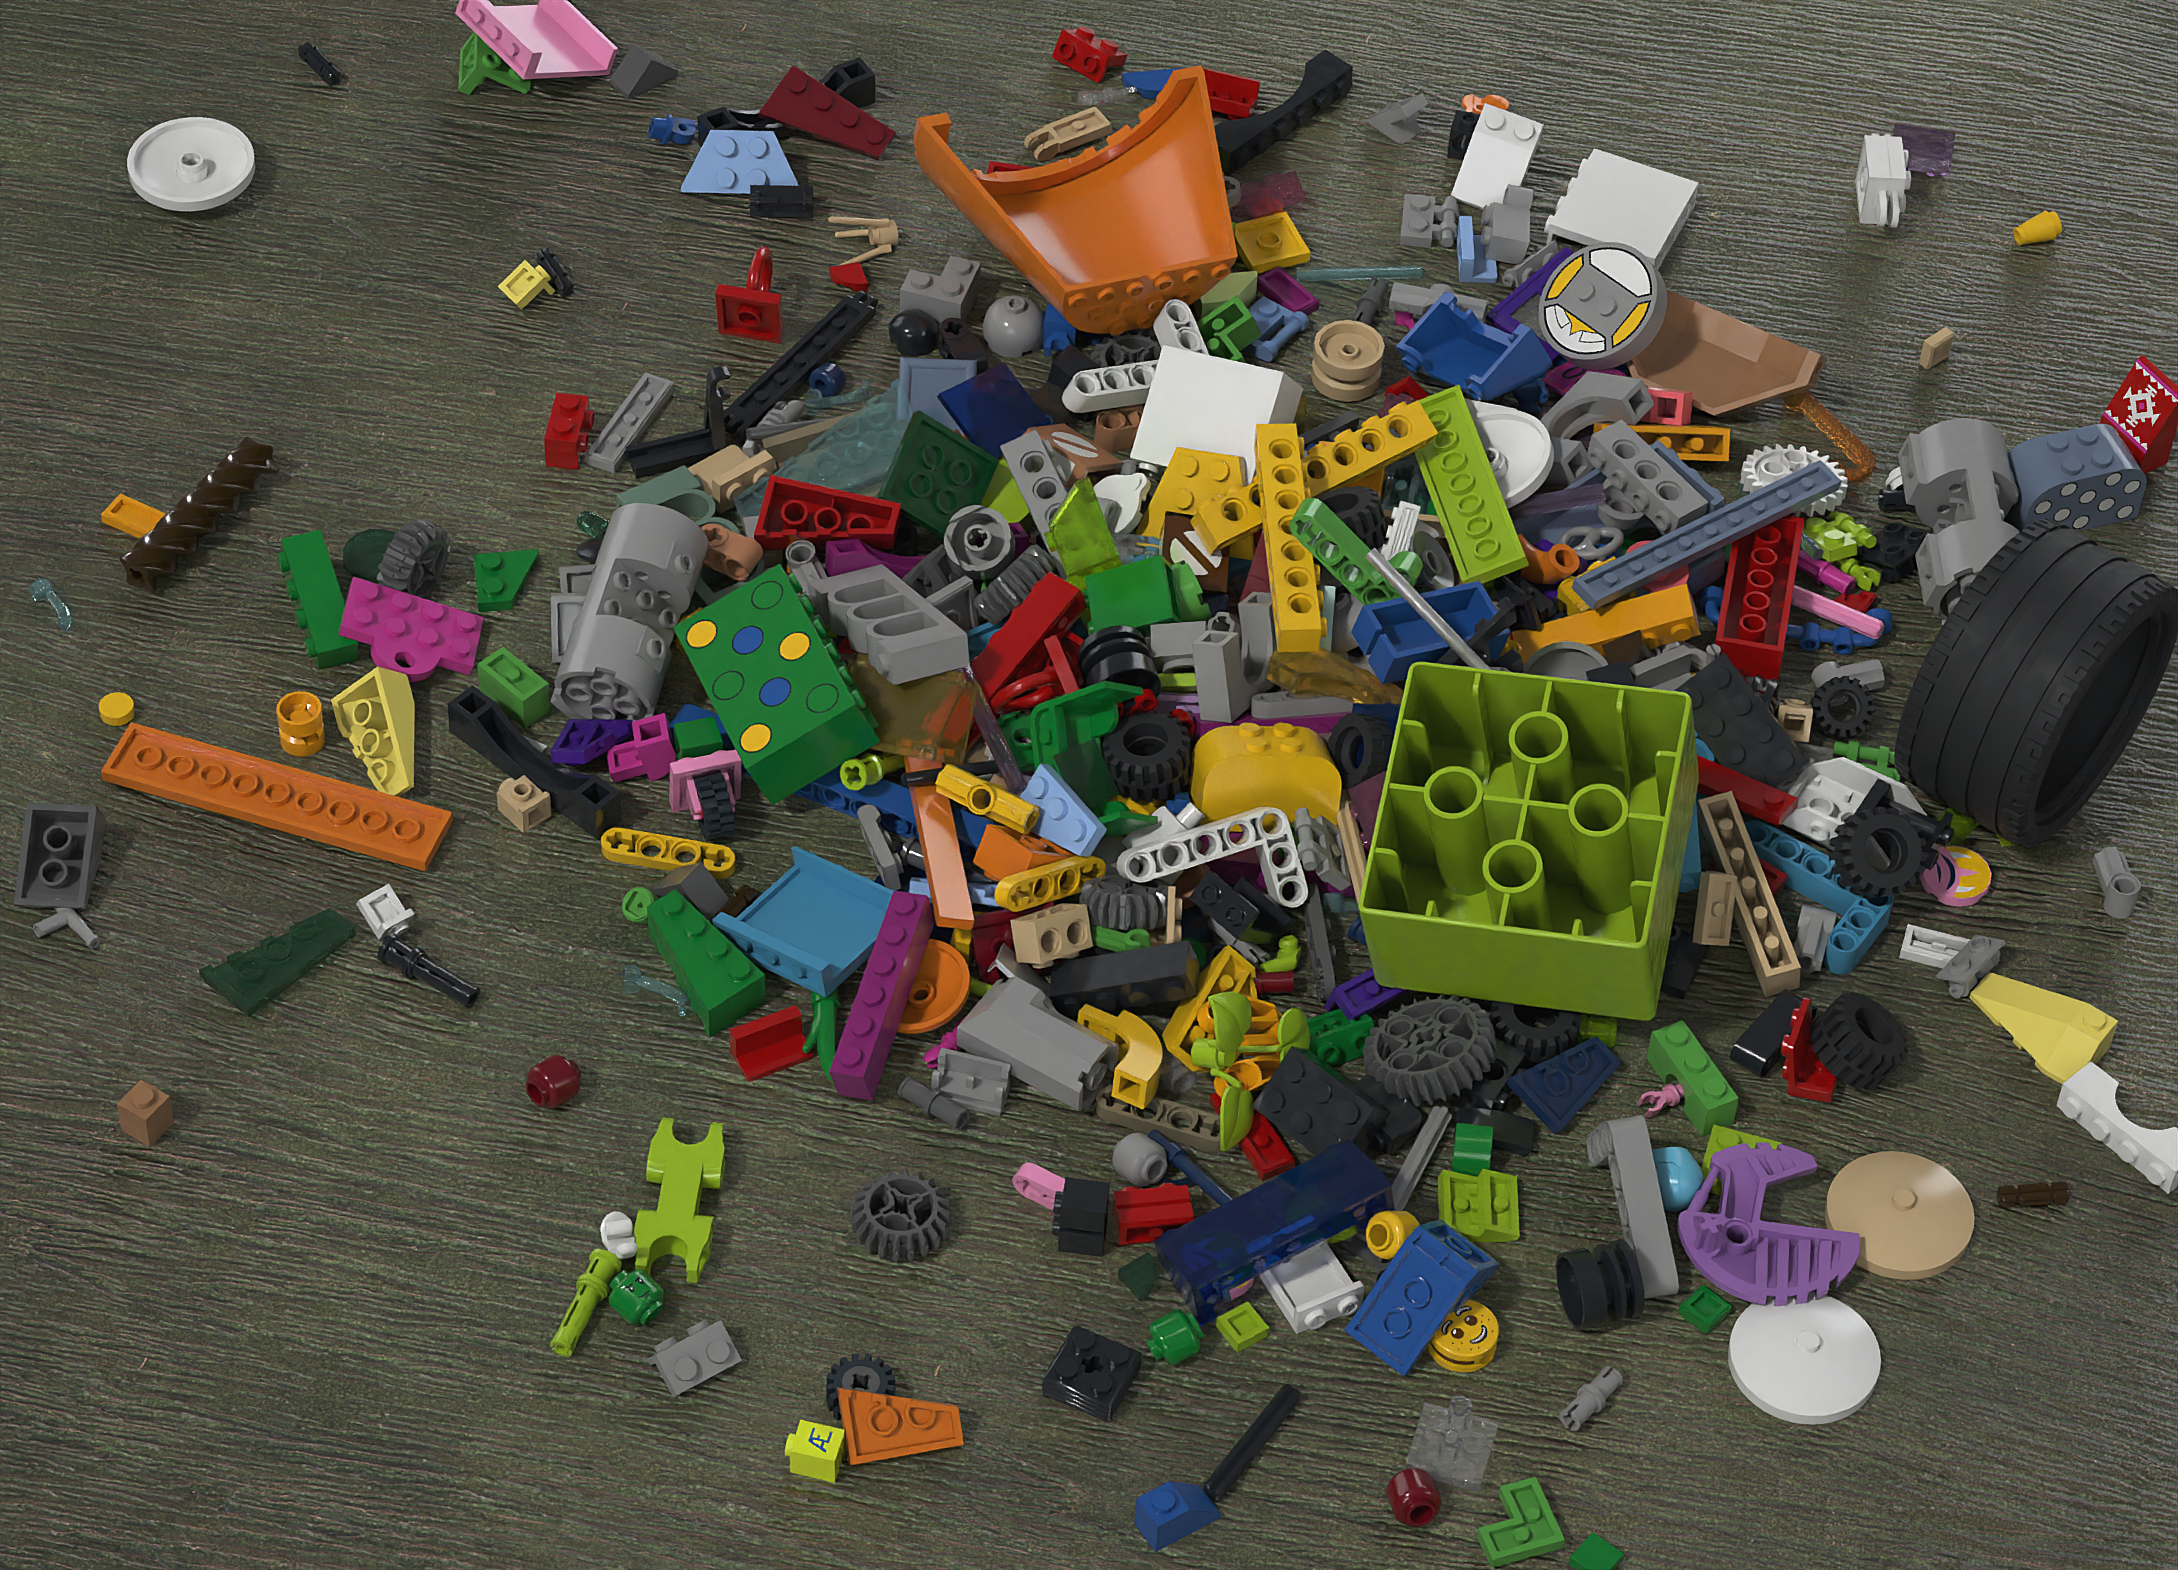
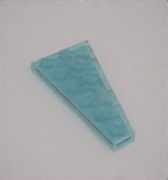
[733,377,913,525]

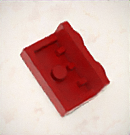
[1052,26,1128,83]
[1203,68,1261,120]

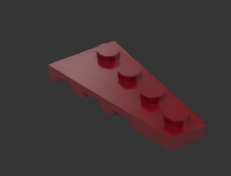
[758,65,896,160]

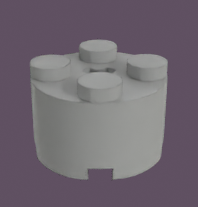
[944,505,1016,580]

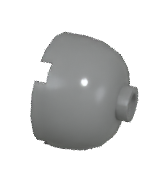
[982,295,1045,358]

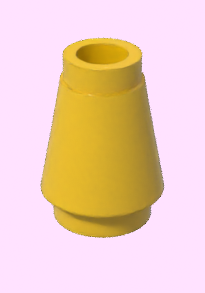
[2013,211,2062,246]

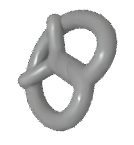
[1558,526,1624,562]

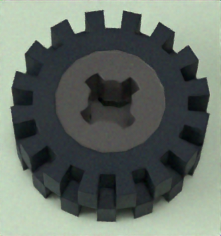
[826,1353,895,1420]

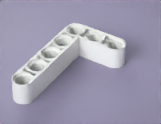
[1062,299,1209,413]
[1117,806,1308,908]

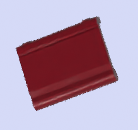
[971,901,1063,985]

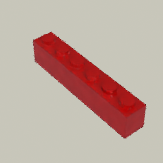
[922,571,1087,759]

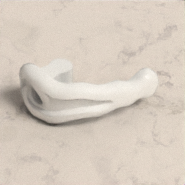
[600,1211,638,1259]

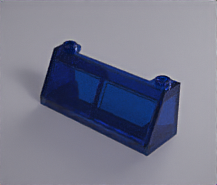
[1154,1139,1395,1327]

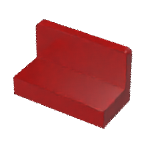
[730,1005,813,1082]

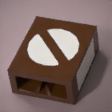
[1158,515,1230,610]

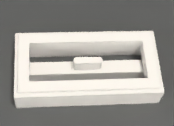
[1899,924,1970,969]

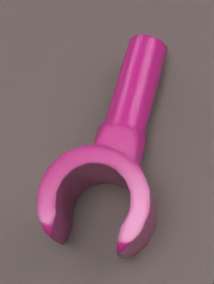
[1395,310,1415,330]

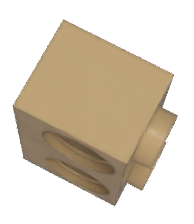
[1010,903,1093,968]

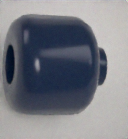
[809,362,846,398]

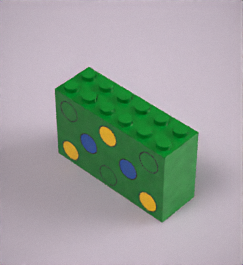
[673,564,880,805]

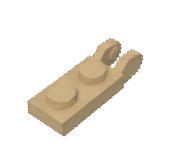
[1024,106,1112,162]

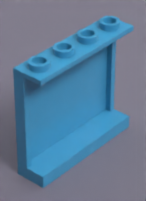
[712,846,896,997]

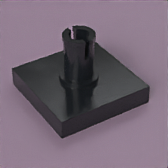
[1660,924,1710,1000]

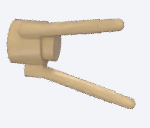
[828,216,898,265]

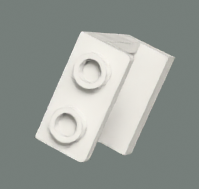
[1254,1236,1365,1334]

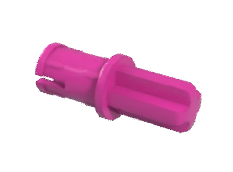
[1797,550,1856,595]

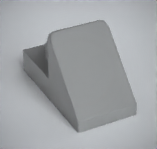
[1367,93,1428,144]

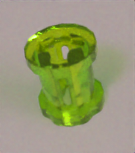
[1577,1014,1617,1048]

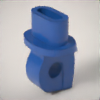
[648,114,696,145]

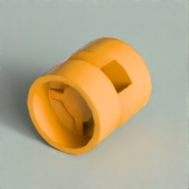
[276,691,325,757]

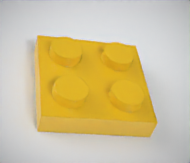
[1235,212,1310,274]

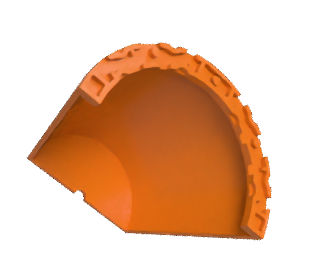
[913,65,1238,336]

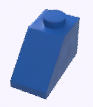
[1134,1481,1221,1552]

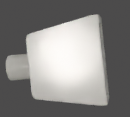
[1121,802,1205,885]

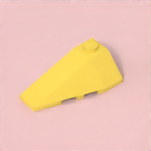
[331,666,415,797]
[1969,972,2118,1085]

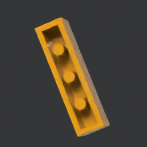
[1594,422,1730,461]

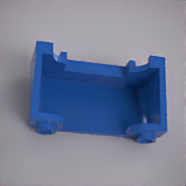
[1396,292,1552,401]

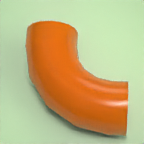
[1518,534,1580,585]

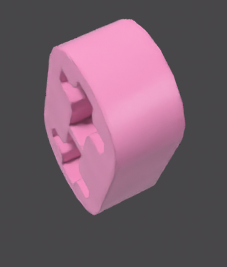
[1012,1163,1065,1211]

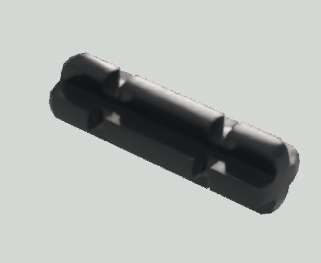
[298,41,342,86]
[536,247,574,297]

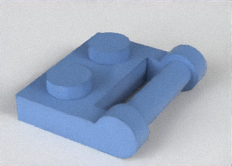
[1244,296,1309,362]

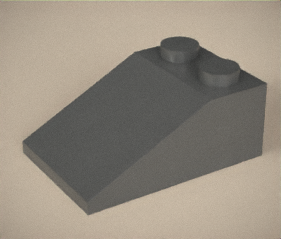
[13,803,106,910]

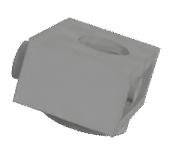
[1145,621,1208,674]

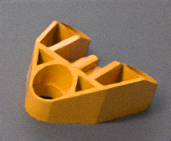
[1197,995,1282,1098]

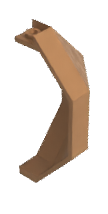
[1626,289,1827,418]

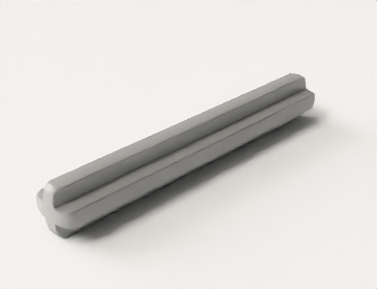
[1382,1106,1452,1211]

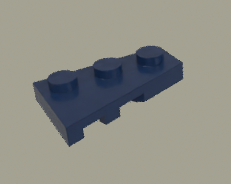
[1505,1036,1621,1134]

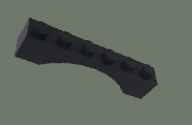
[1214,49,1353,176]
[697,57,875,147]
[448,685,622,839]

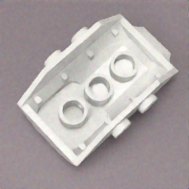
[1778,757,1927,873]

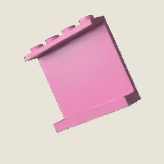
[455,0,618,79]

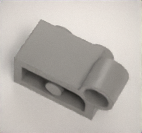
[1481,184,1533,265]

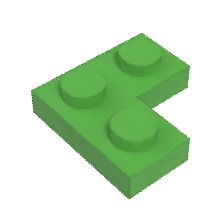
[1477,1477,1565,1568]

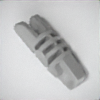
[742,400,804,458]

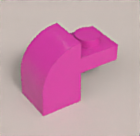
[606,713,676,782]

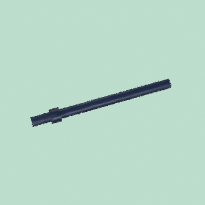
[1147,1129,1294,1263]

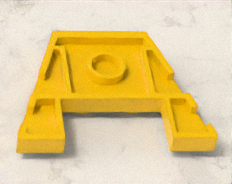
[1134,447,1257,560]

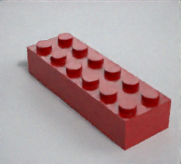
[1714,515,1804,680]

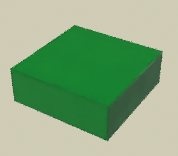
[1678,1284,1732,1335]
[1568,1532,1624,1570]

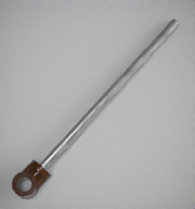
[1365,548,1491,670]

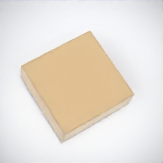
[1919,327,1954,369]

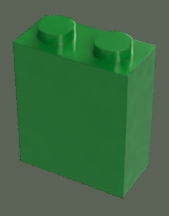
[1083,554,1182,639]

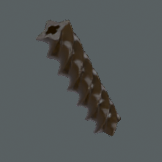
[119,436,279,594]

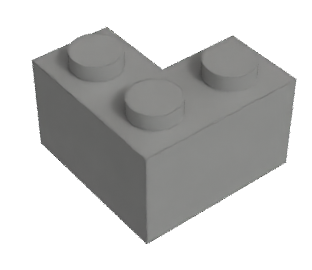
[900,256,981,327]

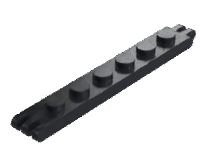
[724,290,878,440]

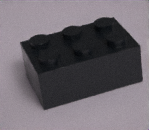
[1252,1046,1391,1172]

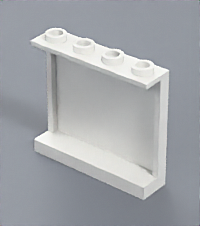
[1544,148,1698,270]

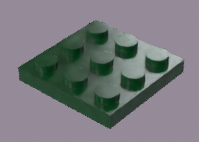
[876,410,1000,540]

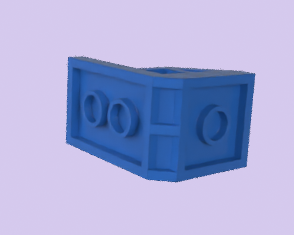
[1344,1219,1500,1376]

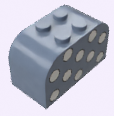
[2004,424,2147,532]

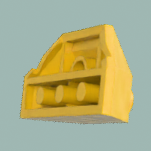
[1162,945,1257,1073]

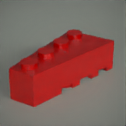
[754,475,901,550]

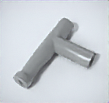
[33,898,101,949]

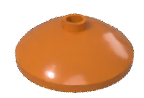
[897,939,971,1034]

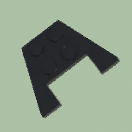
[1436,597,1524,673]

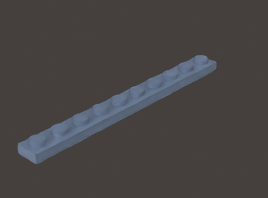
[1572,460,1842,610]

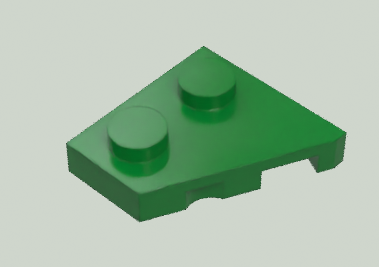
[473,549,539,612]

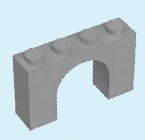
[1539,371,1655,487]
[1192,592,1292,723]

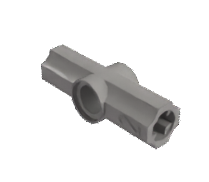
[1389,282,1489,323]

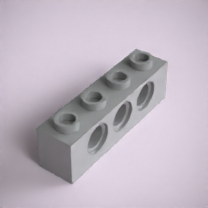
[1586,419,1709,534]

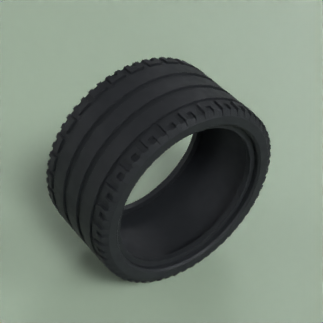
[1894,519,2178,848]

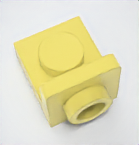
[498,260,555,310]

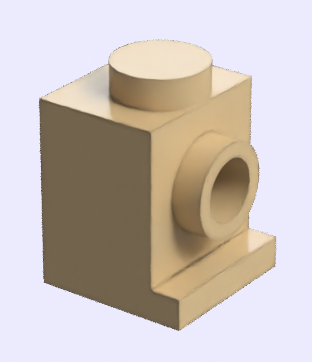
[1775,699,1813,742]
[497,775,551,833]

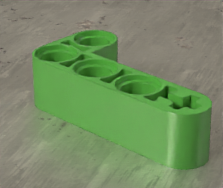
[1290,498,1423,606]

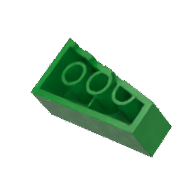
[277,529,358,670]

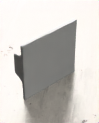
[988,943,1053,1009]

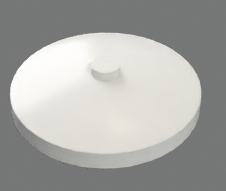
[127,117,255,211]
[1424,409,1554,509]
[1728,1292,1881,1425]

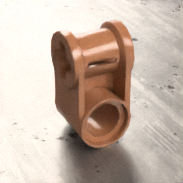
[1094,404,1145,453]
[701,523,763,581]

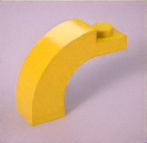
[1077,1004,1162,1110]

